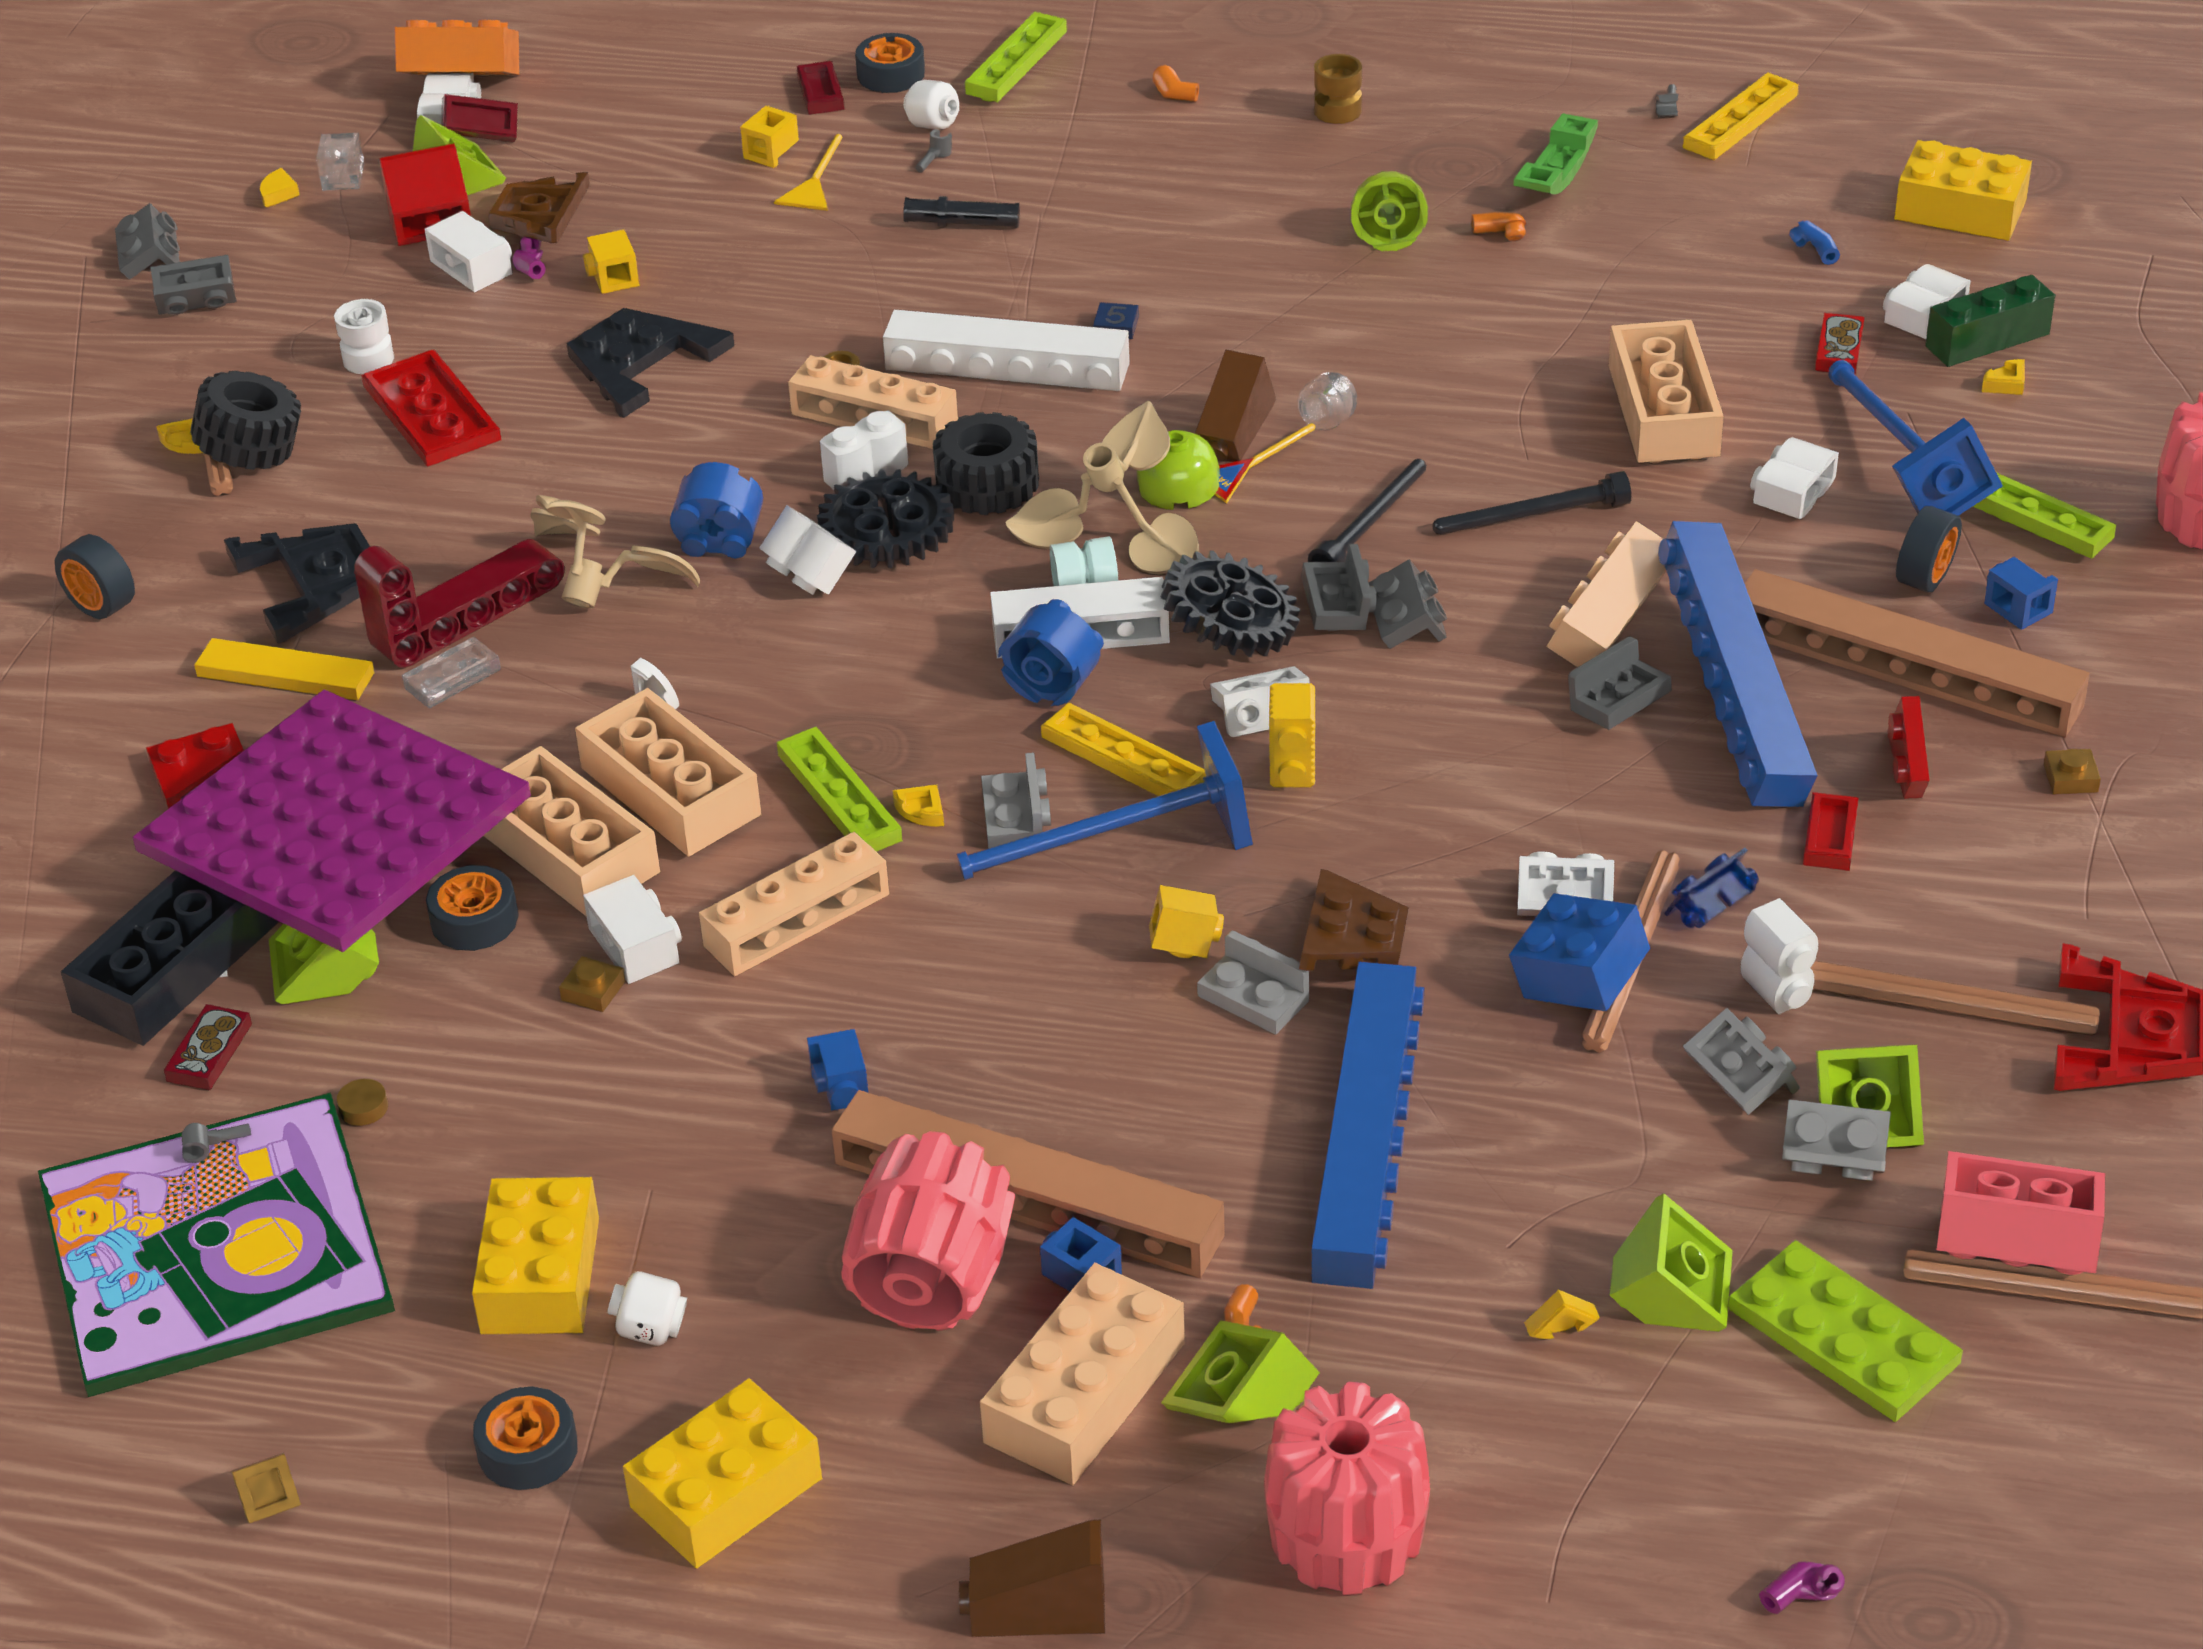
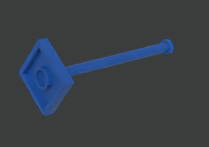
[1828,360,2003,516]
[956,721,1253,880]

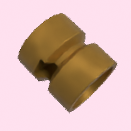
[1314,54,1362,124]

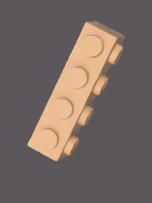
[788,355,958,449]
[1546,521,1666,667]
[699,832,889,977]

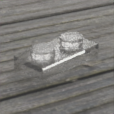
[402,636,501,709]

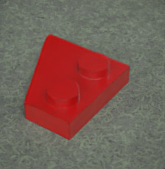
[1887,696,1930,799]
[146,723,244,809]

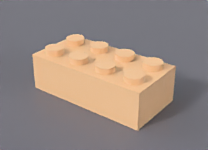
[1609,319,1724,463]
[575,688,761,857]
[483,746,660,917]
[980,1263,1185,1486]

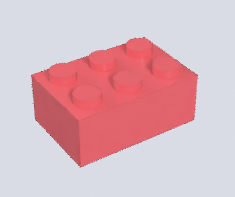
[1936,1151,2105,1275]

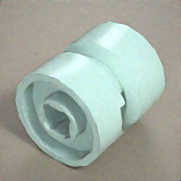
[1049,536,1118,586]

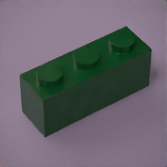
[1925,274,2056,367]

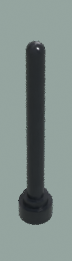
[1308,459,1427,562]
[1432,471,1632,535]

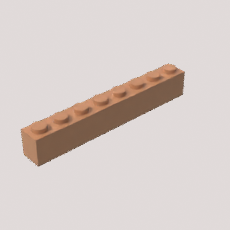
[1745,569,2090,738]
[832,1090,1225,1279]

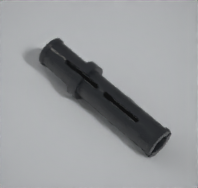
[903,196,1020,228]

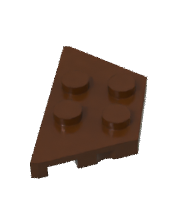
[489,172,589,243]
[1299,869,1409,971]

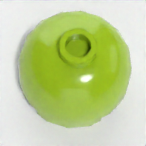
[1351,171,1428,251]
[1136,430,1220,510]

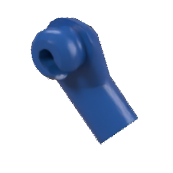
[1789,220,1840,265]

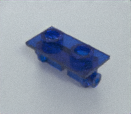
[1664,848,1759,928]

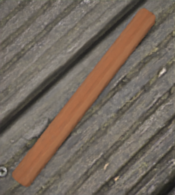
[1582,850,1680,1053]
[1810,960,2100,1035]
[1903,1248,2203,1319]

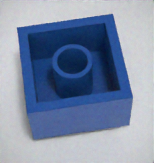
[1509,893,1650,1011]

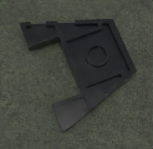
[567,308,735,418]
[224,523,370,644]

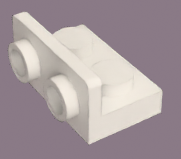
[1210,666,1309,737]
[1517,852,1614,916]

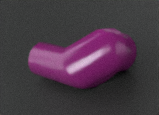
[513,236,546,279]
[1759,1562,1845,1614]

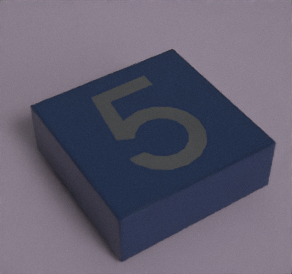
[1093,302,1139,340]

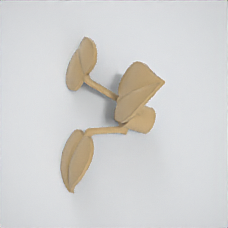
[1005,401,1199,574]
[531,495,700,609]

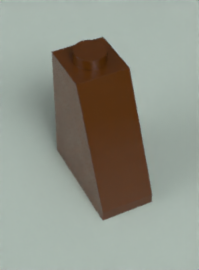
[1195,349,1276,461]
[959,1520,1105,1637]

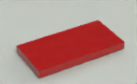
[361,349,502,467]

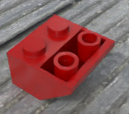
[379,143,471,246]

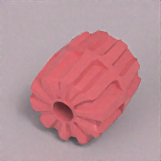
[2156,392,2203,549]
[841,1131,1015,1331]
[1264,1381,1430,1596]

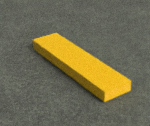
[1683,72,1799,160]
[194,638,374,700]
[1041,703,1206,796]

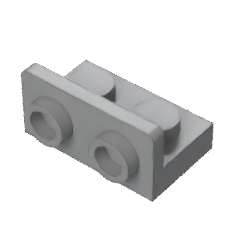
[981,753,1051,849]
[1197,930,1309,1035]
[1683,1008,1800,1115]
[1782,1099,1890,1181]

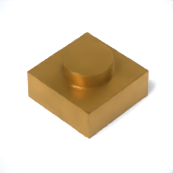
[2043,749,2101,795]
[559,956,625,1012]
[231,1453,301,1524]

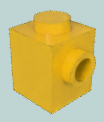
[583,229,639,294]
[1149,885,1224,958]

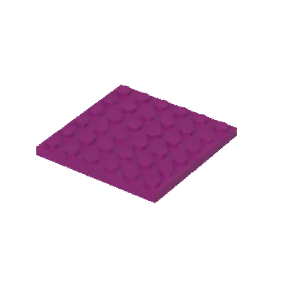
[133,689,531,952]

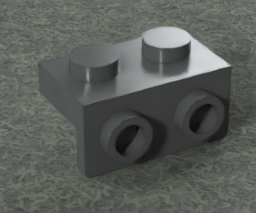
[115,203,180,280]
[150,255,237,315]
[1301,544,1376,631]
[1368,559,1447,649]
[1568,636,1672,730]

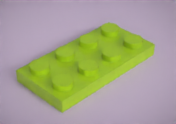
[1728,1240,1963,1423]

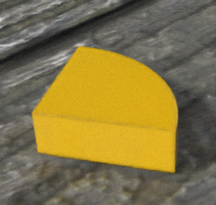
[260,168,300,208]
[1981,359,2025,395]
[156,418,203,454]
[892,784,944,827]
[1524,1290,1600,1339]

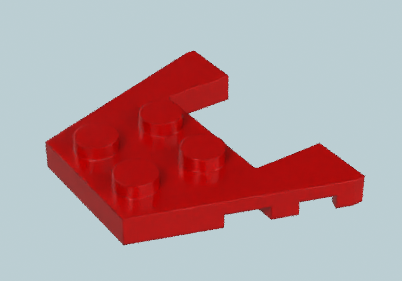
[2054,943,2203,1091]

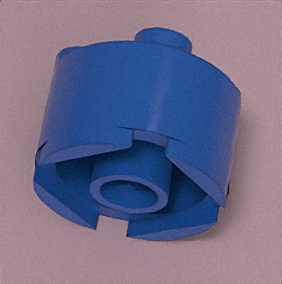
[670,462,763,559]
[998,599,1104,706]

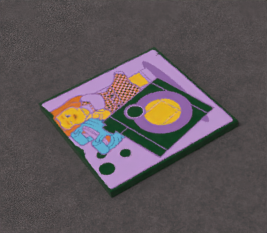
[38,1092,395,1397]

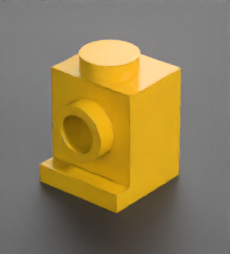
[740,105,799,168]

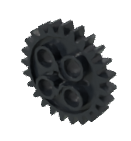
[817,469,954,568]
[1160,550,1300,657]

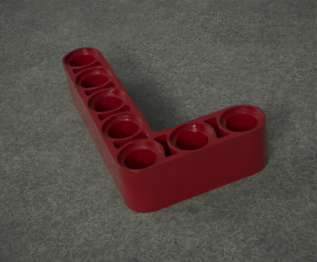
[354,539,565,668]

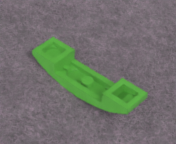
[1514,113,1598,194]

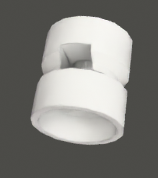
[334,299,394,374]

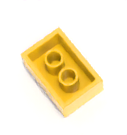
[1894,140,2032,241]
[472,1177,599,1334]
[623,1378,822,1569]

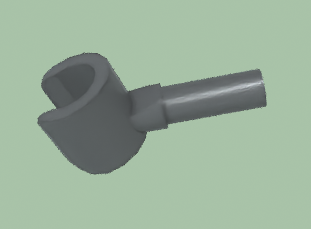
[1656,84,1678,117]
[915,129,952,173]
[182,1123,251,1163]

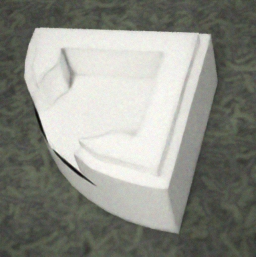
[631,657,680,710]

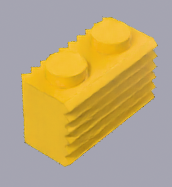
[1269,683,1315,787]

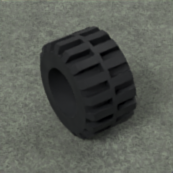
[190,371,301,470]
[933,412,1039,515]

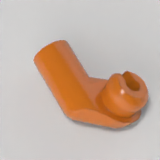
[1153,65,1199,102]
[1471,212,1526,241]
[1224,1284,1262,1328]

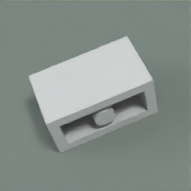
[425,211,512,292]
[583,875,682,984]

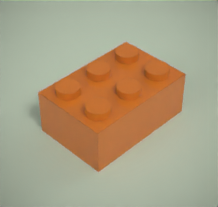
[395,20,519,75]

